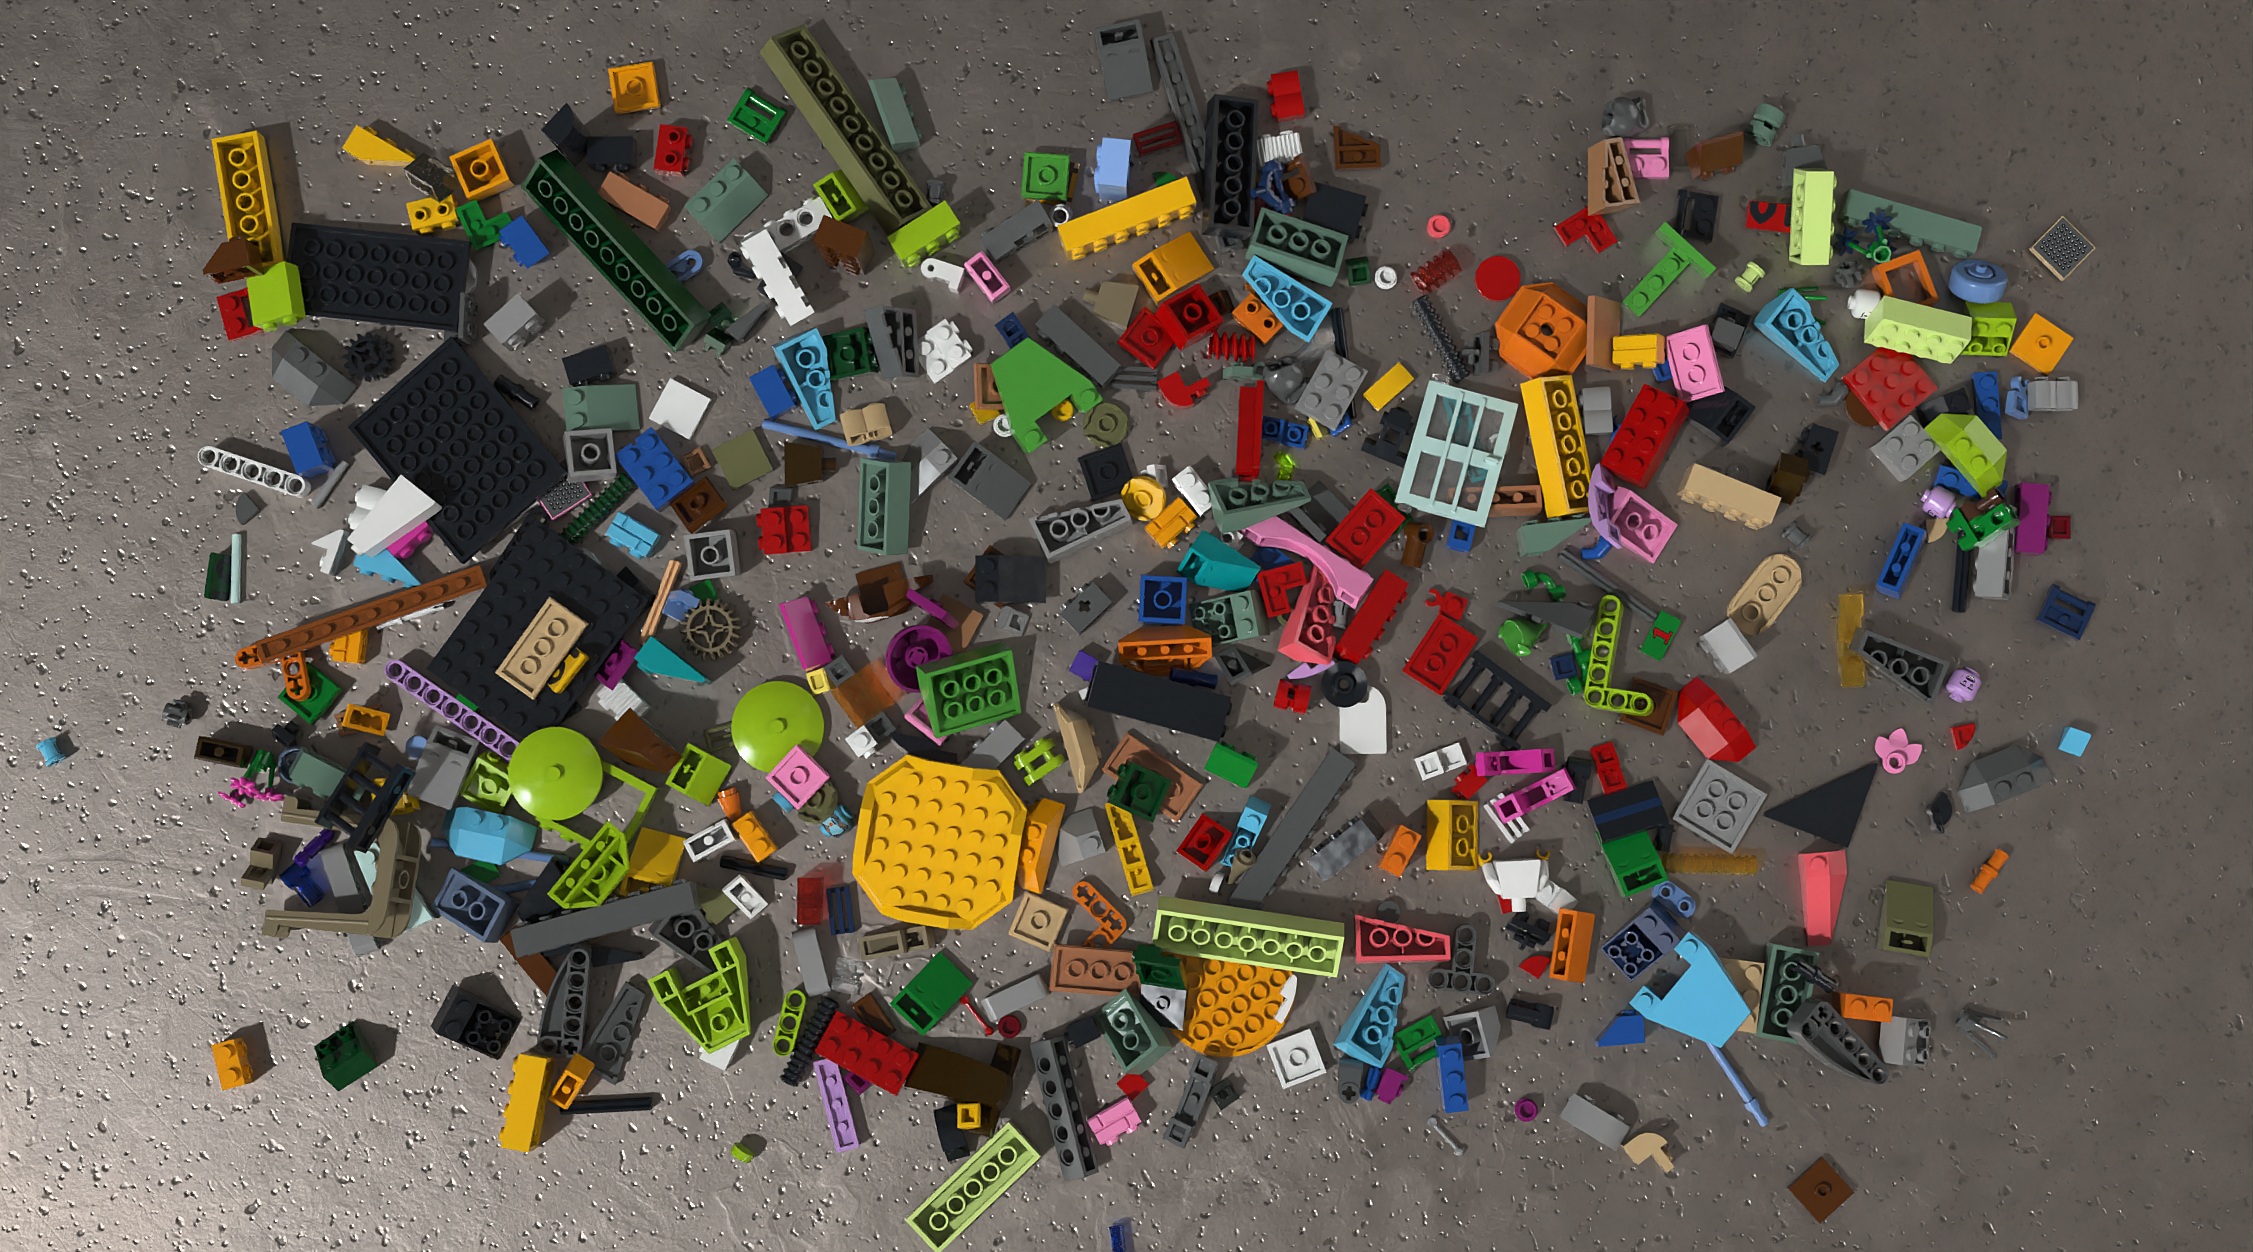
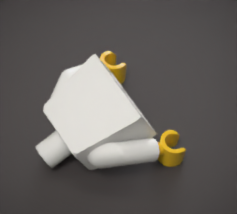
[1478,849,1550,912]

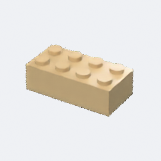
[1676,463,1781,530]

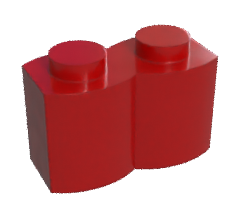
[1266,70,1305,123]

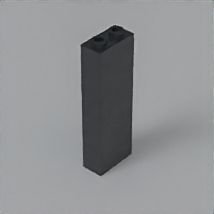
[1083,661,1232,742]

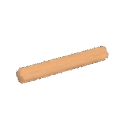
[638,559,682,645]

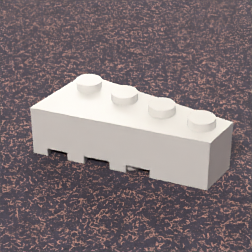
[740,226,814,326]

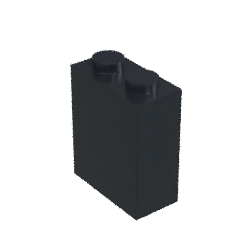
[1302,182,1369,244]

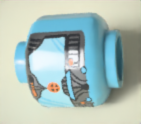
[819,804,854,838]

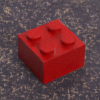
[1155,283,1224,351]

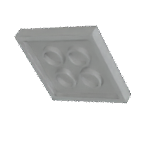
[1671,759,1767,854]

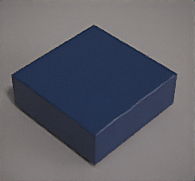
[1549,653,1578,681]

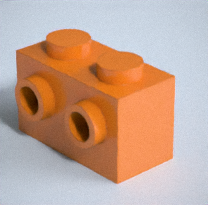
[1231,293,1284,347]

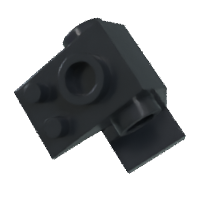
[1361,406,1415,468]

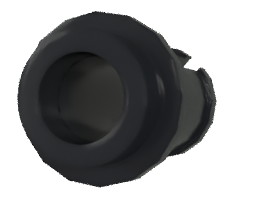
[1655,824,1676,852]

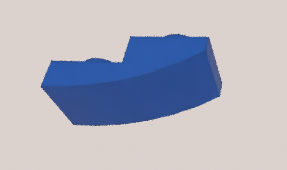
[1261,415,1311,450]

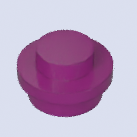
[1514,1098,1538,1122]

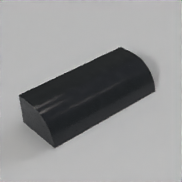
[541,103,590,167]

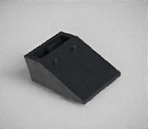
[1675,386,1756,447]
[431,985,520,1060]

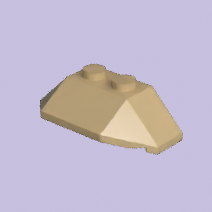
[1053,703,1102,793]

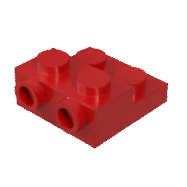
[756,505,812,555]

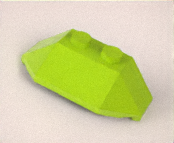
[1923,414,2007,498]
[547,821,630,909]

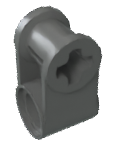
[1338,1058,1363,1104]

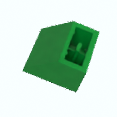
[1204,741,1259,789]

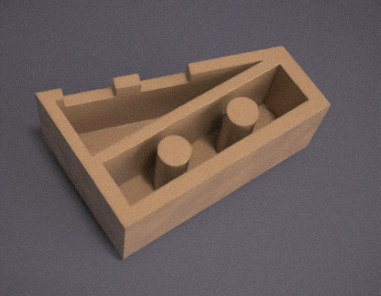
[1588,137,1640,216]

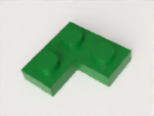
[455,199,512,251]

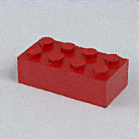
[1600,384,1690,490]

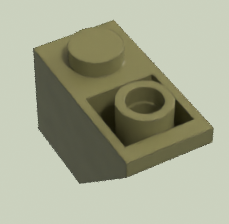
[696,886,739,925]

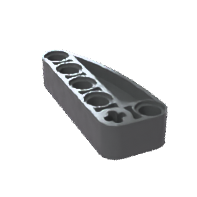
[537,942,592,1058]
[1787,998,1889,1085]

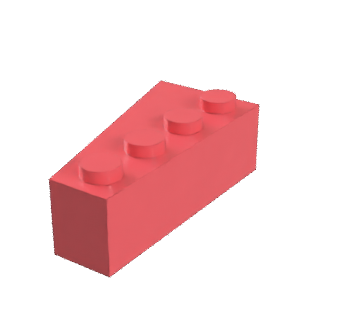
[1353,915,1451,964]

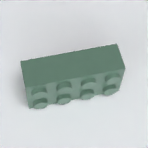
[1245,207,1349,287]
[1751,943,1819,1045]

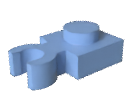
[2005,376,2030,420]

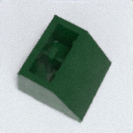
[314,1021,378,1092]

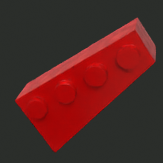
[1332,569,1409,665]

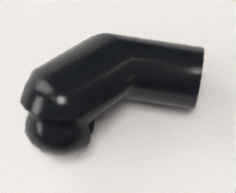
[727,252,756,280]

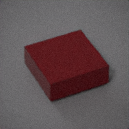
[2046,516,2071,539]

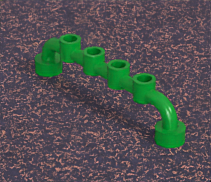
[1521,569,1591,696]

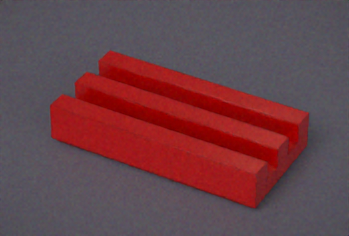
[1133,120,1183,157]

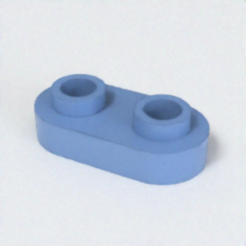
[665,250,704,283]
[1652,881,1695,918]

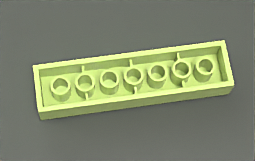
[1152,896,1344,978]

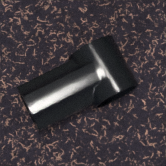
[1562,756,1592,804]
[1506,998,1555,1030]

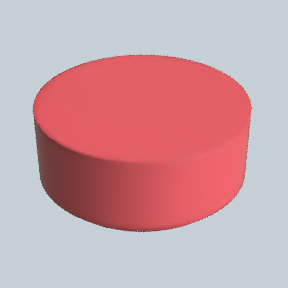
[1427,214,1450,239]

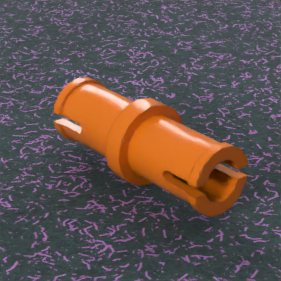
[1970,849,2009,894]

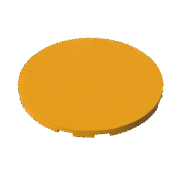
[1163,952,1294,1057]

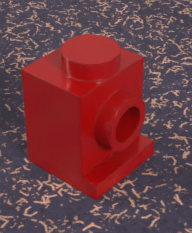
[1451,764,1488,800]

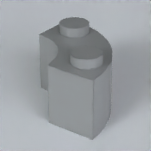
[1559,1093,1630,1151]

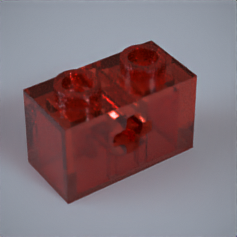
[797,877,824,925]

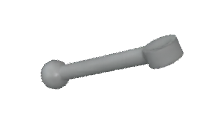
[1427,1117,1464,1156]

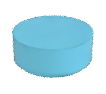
[772,792,794,813]

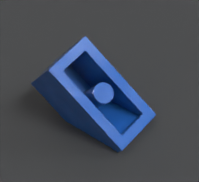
[1595,1010,1645,1047]

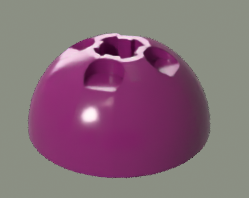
[885,625,952,693]

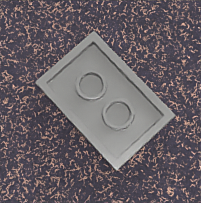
[1294,349,1368,431]

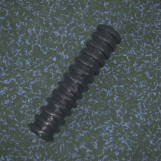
[1410,295,1471,382]
[780,996,840,1087]

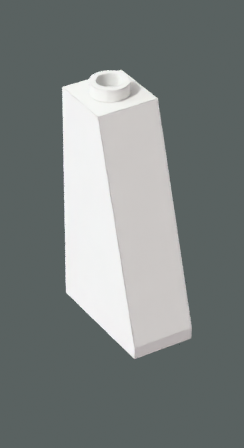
[347,475,442,558]

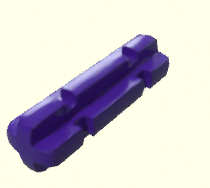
[294,829,334,867]

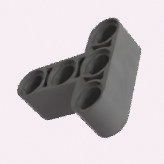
[1426,924,1495,995]

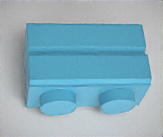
[606,511,662,560]

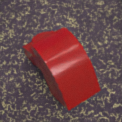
[1157,371,1211,409]

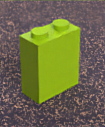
[246,261,306,332]

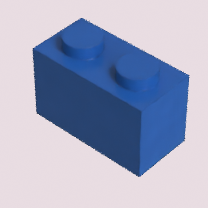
[499,214,550,269]
[749,365,798,421]

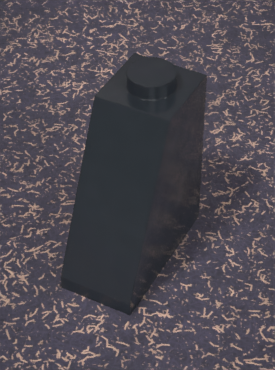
[517,855,566,924]

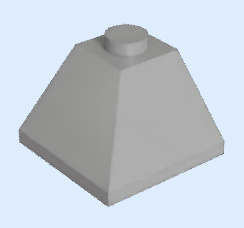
[1055,808,1106,866]
[1442,1005,1501,1061]

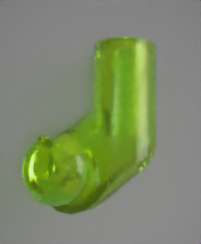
[1273,450,1295,481]

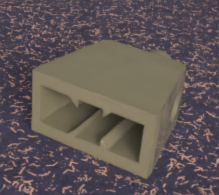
[1083,281,1139,331]

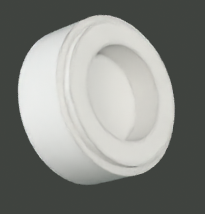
[1209,871,1226,895]

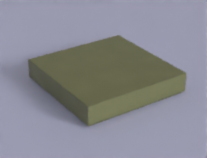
[712,429,774,491]

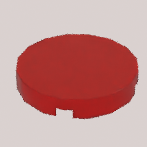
[1474,256,1521,302]

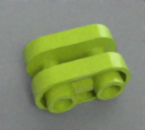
[1013,736,1067,786]

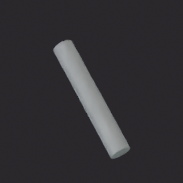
[311,459,349,509]

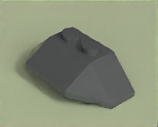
[272,330,358,407]
[1957,744,2052,813]

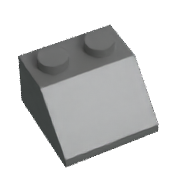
[1699,618,1758,674]

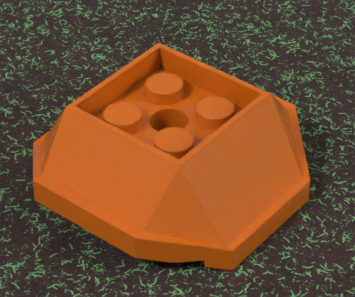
[1494,282,1587,380]

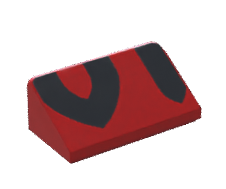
[1745,200,1792,233]

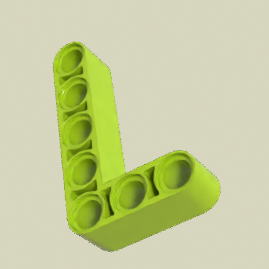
[1584,595,1654,716]

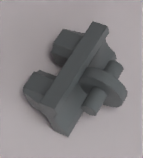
[1462,331,1499,376]

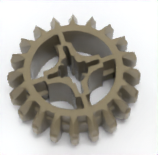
[679,598,743,661]

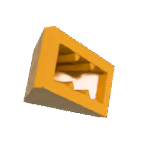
[342,703,390,736]

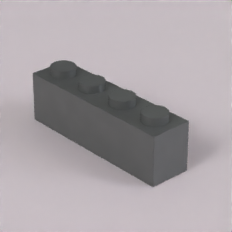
[1035,304,1122,389]

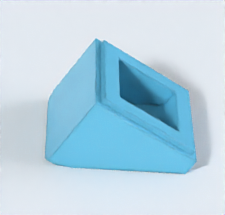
[2058,727,2091,757]

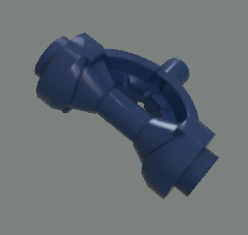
[1250,159,1297,215]

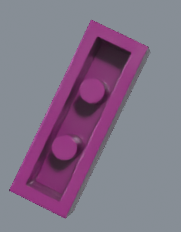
[2013,482,2052,556]

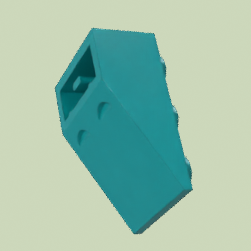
[1176,529,1261,593]

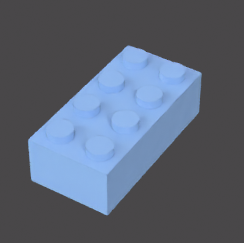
[1094,137,1132,202]

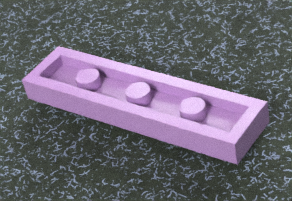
[813,1058,860,1153]

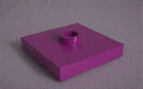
[906,588,959,629]
[595,638,639,691]

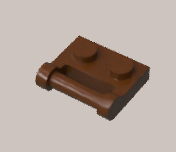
[1271,153,1317,202]

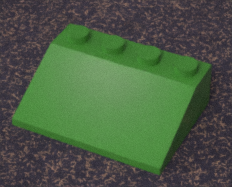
[916,642,1022,738]

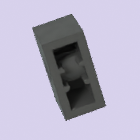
[1060,582,1112,635]

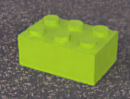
[887,200,963,269]

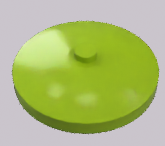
[731,681,825,773]
[508,727,603,820]

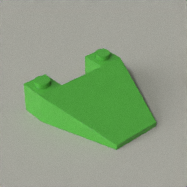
[990,337,1103,453]

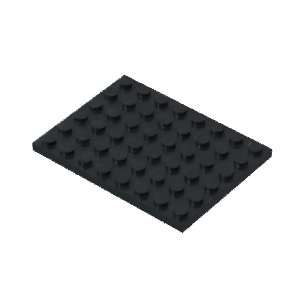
[348,336,568,564]
[426,519,650,739]

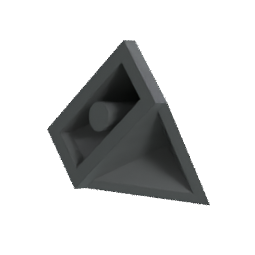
[1214,644,1271,687]

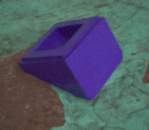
[1069,650,1099,682]

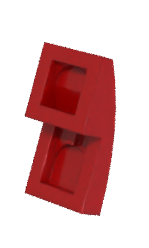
[1590,742,1627,795]

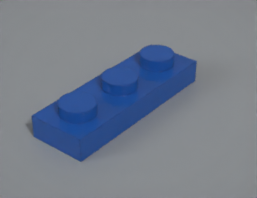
[1971,371,2003,441]
[1933,463,2009,499]

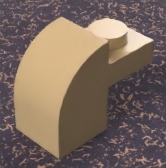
[1620,1130,1674,1172]

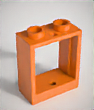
[1871,250,1939,308]

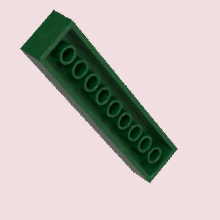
[521,149,711,353]

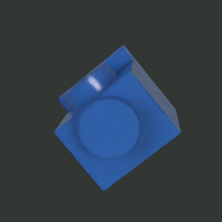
[1445,519,1476,553]

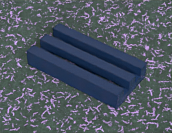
[826,886,855,935]

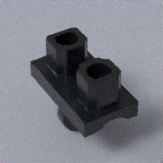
[1505,911,1551,951]

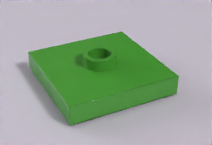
[1021,152,1070,202]

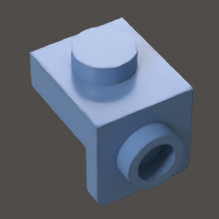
[662,588,700,621]

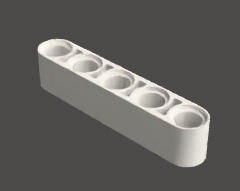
[197,446,312,498]

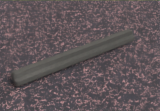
[1558,548,1658,622]

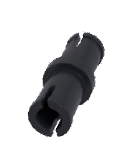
[494,374,540,411]
[1790,957,1836,993]

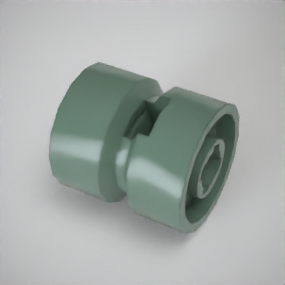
[1744,103,1786,147]

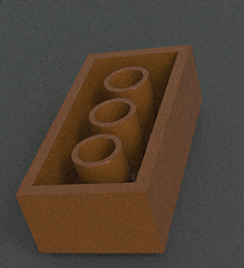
[813,215,875,276]

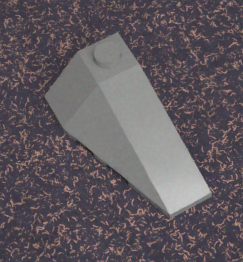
[902,428,959,508]

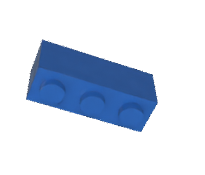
[1876,522,1927,600]
[1434,1035,1469,1113]

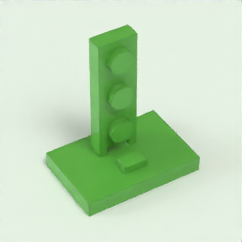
[1622,222,1716,317]

